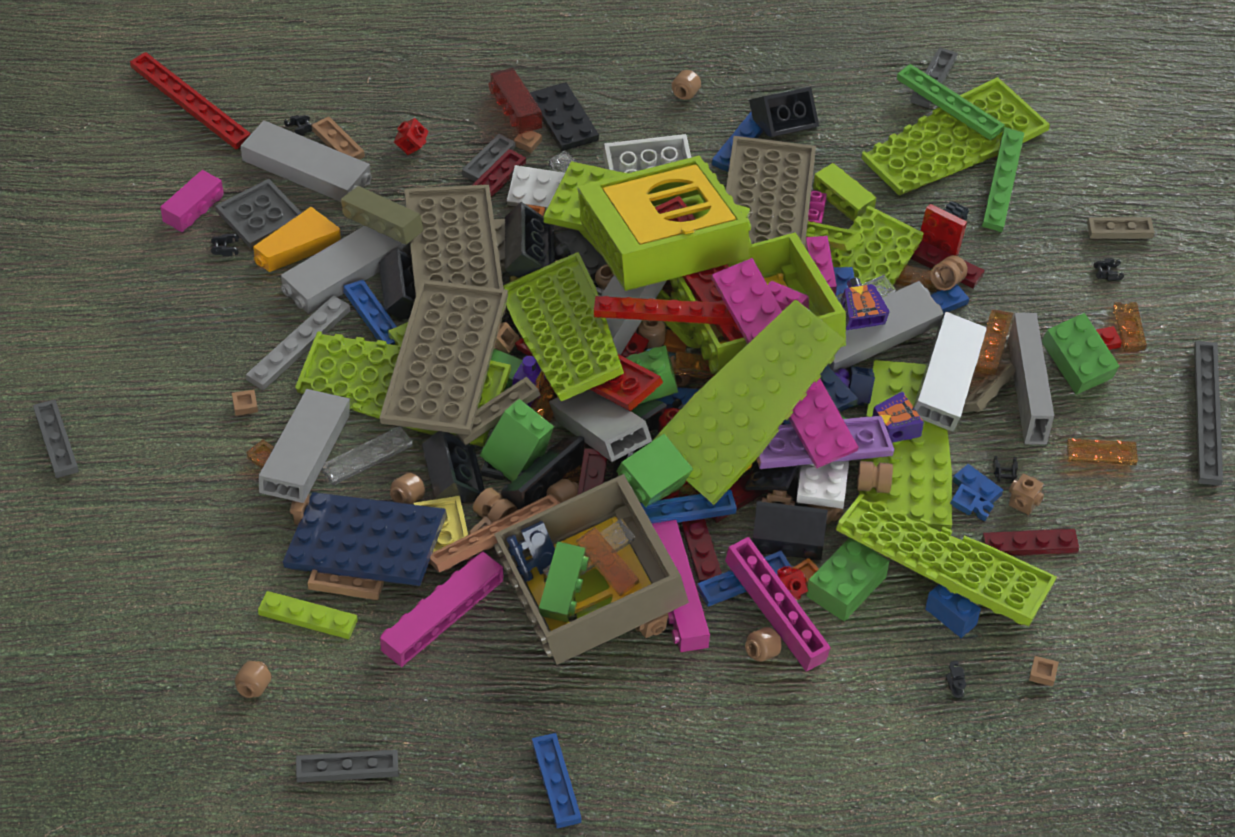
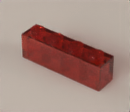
[488,68,543,134]

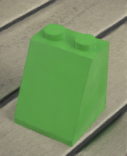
[480,399,554,482]
[617,434,693,507]

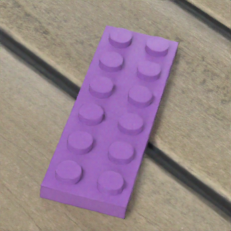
[757,416,894,469]

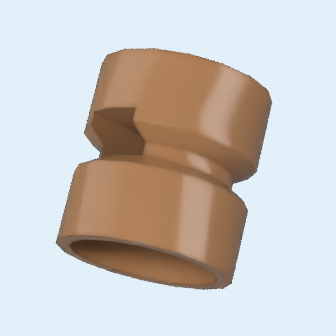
[930,255,967,290]
[857,461,893,494]
[473,488,517,523]

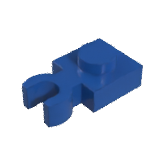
[950,483,994,521]

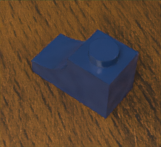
[849,366,875,406]

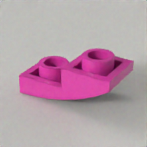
[808,191,827,224]

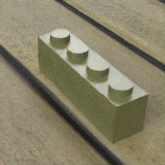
[341,186,424,245]

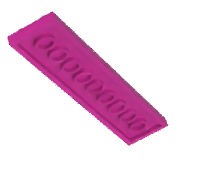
[711,258,859,469]

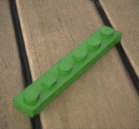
[897,64,1005,141]
[982,127,1024,232]

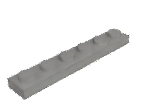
[246,295,351,391]

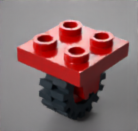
[920,201,969,256]

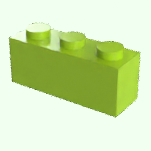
[813,163,876,222]

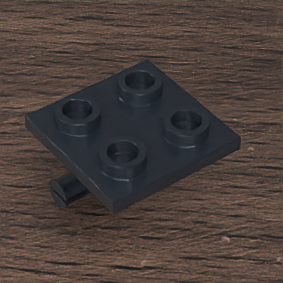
[745,462,802,506]

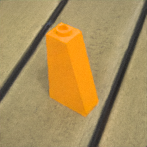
[253,207,341,272]

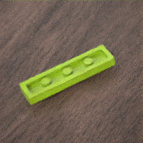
[805,221,862,251]
[258,591,358,639]

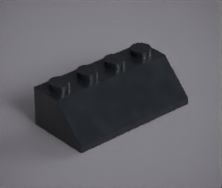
[505,202,555,278]
[501,436,584,511]

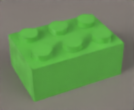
[1042,313,1120,395]
[626,345,678,404]
[806,537,889,622]

